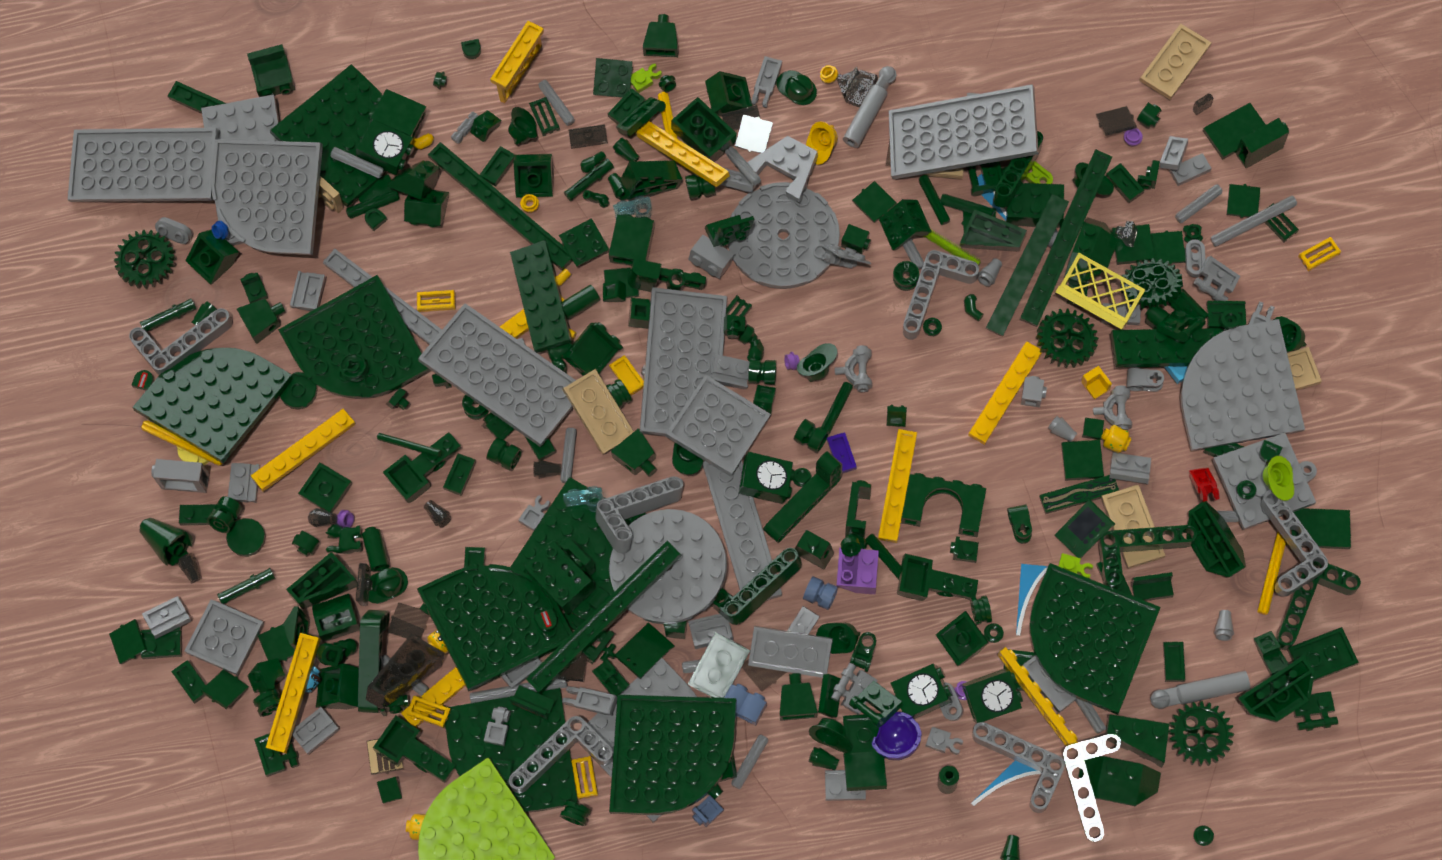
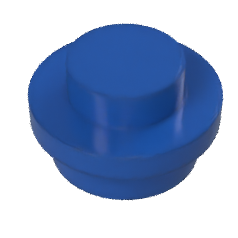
[212,221,229,239]

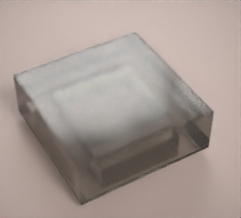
[1193,93,1214,115]

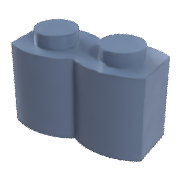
[724,684,767,726]

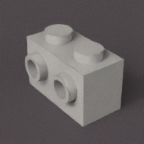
[688,235,734,279]

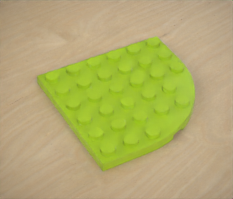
[418,758,555,860]

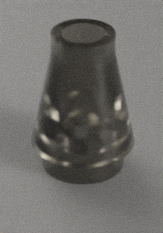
[533,460,561,479]
[424,500,451,528]
[308,508,338,528]
[178,553,202,583]

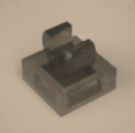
[1115,221,1138,247]

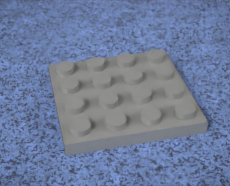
[665,375,771,476]
[1213,433,1316,530]

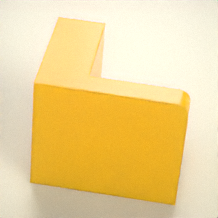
[1081,366,1112,399]

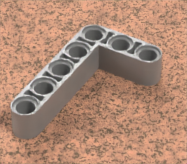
[903,250,979,340]
[129,308,233,375]
[595,476,683,553]
[1261,490,1328,597]
[509,716,613,794]
[972,722,1065,813]

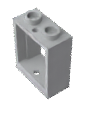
[151,459,209,493]

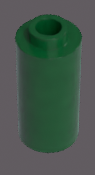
[562,284,600,320]
[362,527,390,572]
[937,766,959,794]

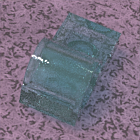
[613,196,652,218]
[563,486,605,512]

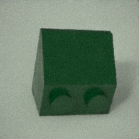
[705,71,754,117]
[513,154,553,197]
[387,160,440,200]
[404,190,449,227]
[185,229,239,285]
[316,664,359,710]

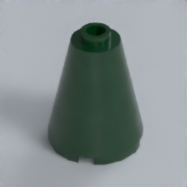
[139,518,193,566]

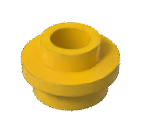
[820,65,838,83]
[520,194,539,213]

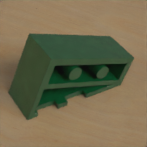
[960,209,1027,251]
[1105,714,1169,768]

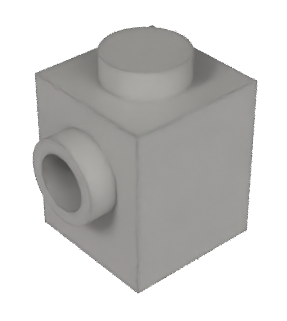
[1021,376,1047,408]

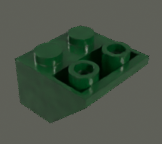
[312,593,360,642]

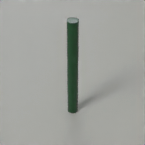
[377,433,443,458]

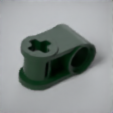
[1007,504,1032,544]
[850,632,877,672]

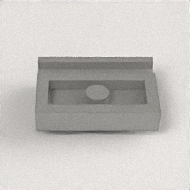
[290,271,326,311]
[711,354,749,390]
[1110,452,1151,484]
[228,463,260,503]
[142,596,191,639]
[688,614,733,649]
[292,707,339,755]
[825,770,866,801]

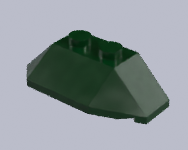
[1064,217,1118,284]
[1186,501,1246,578]
[1238,655,1315,723]
[1078,756,1161,807]

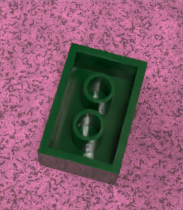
[671,97,737,162]
[1006,183,1064,228]

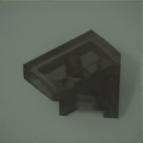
[836,67,878,107]

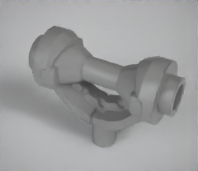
[835,345,872,392]
[1093,385,1132,431]

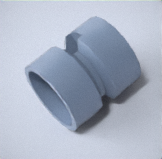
[803,576,838,610]

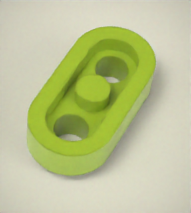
[1025,161,1053,184]

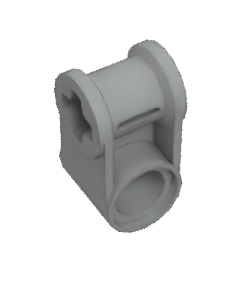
[1126,368,1164,392]

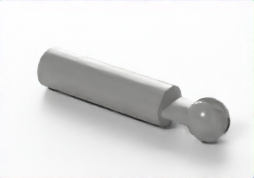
[843,66,897,148]
[1150,671,1250,709]

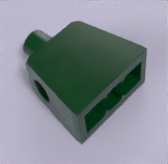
[643,14,678,58]
[237,299,286,344]
[611,428,657,477]
[794,530,834,570]
[780,673,818,721]

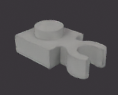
[518,495,550,531]
[925,727,963,755]

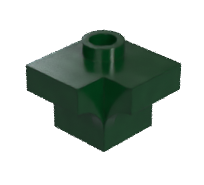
[628,297,651,329]
[247,658,285,694]

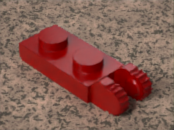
[1189,468,1220,502]

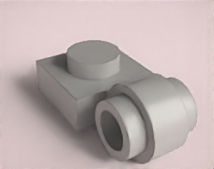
[484,707,510,746]

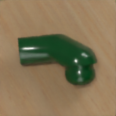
[580,151,606,173]
[583,190,609,208]
[964,294,984,322]

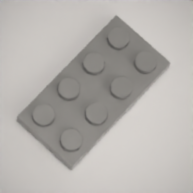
[748,626,832,678]

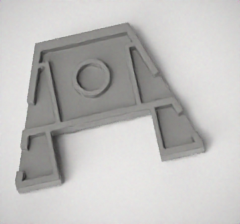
[747,136,818,202]

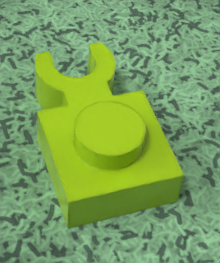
[631,64,662,93]
[1058,553,1093,579]

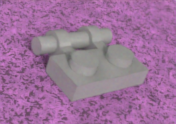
[1194,256,1240,301]
[831,663,878,715]

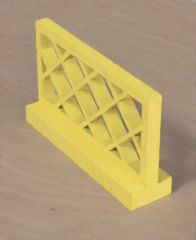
[1056,253,1146,330]

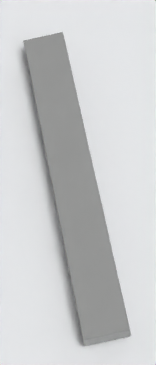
[323,249,442,345]

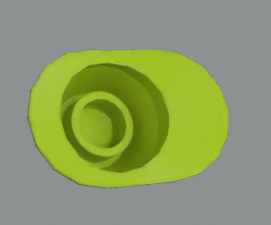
[1263,456,1294,501]

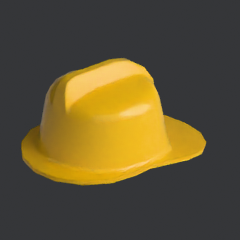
[806,121,838,165]

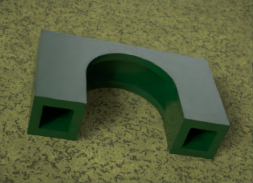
[901,473,987,537]

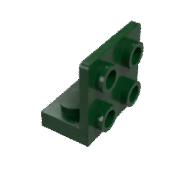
[879,199,932,250]
[705,215,755,247]

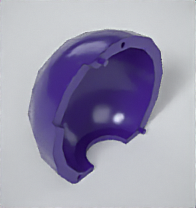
[872,712,922,761]

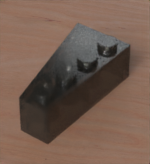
[366,634,444,709]

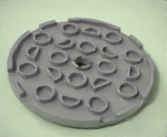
[728,182,840,289]
[609,509,727,624]

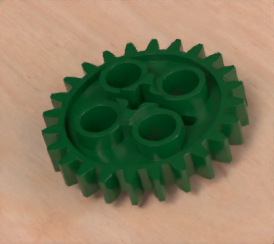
[114,230,176,289]
[1120,258,1183,309]
[1036,308,1099,368]
[1168,701,1234,767]

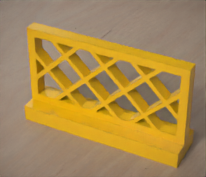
[490,21,544,103]

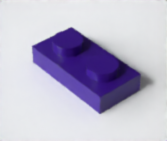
[827,432,857,474]

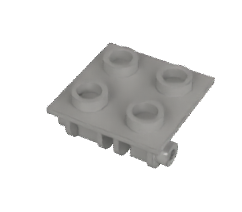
[822,244,871,268]

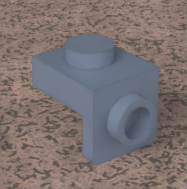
[692,795,724,827]

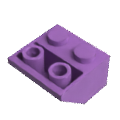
[837,547,879,594]

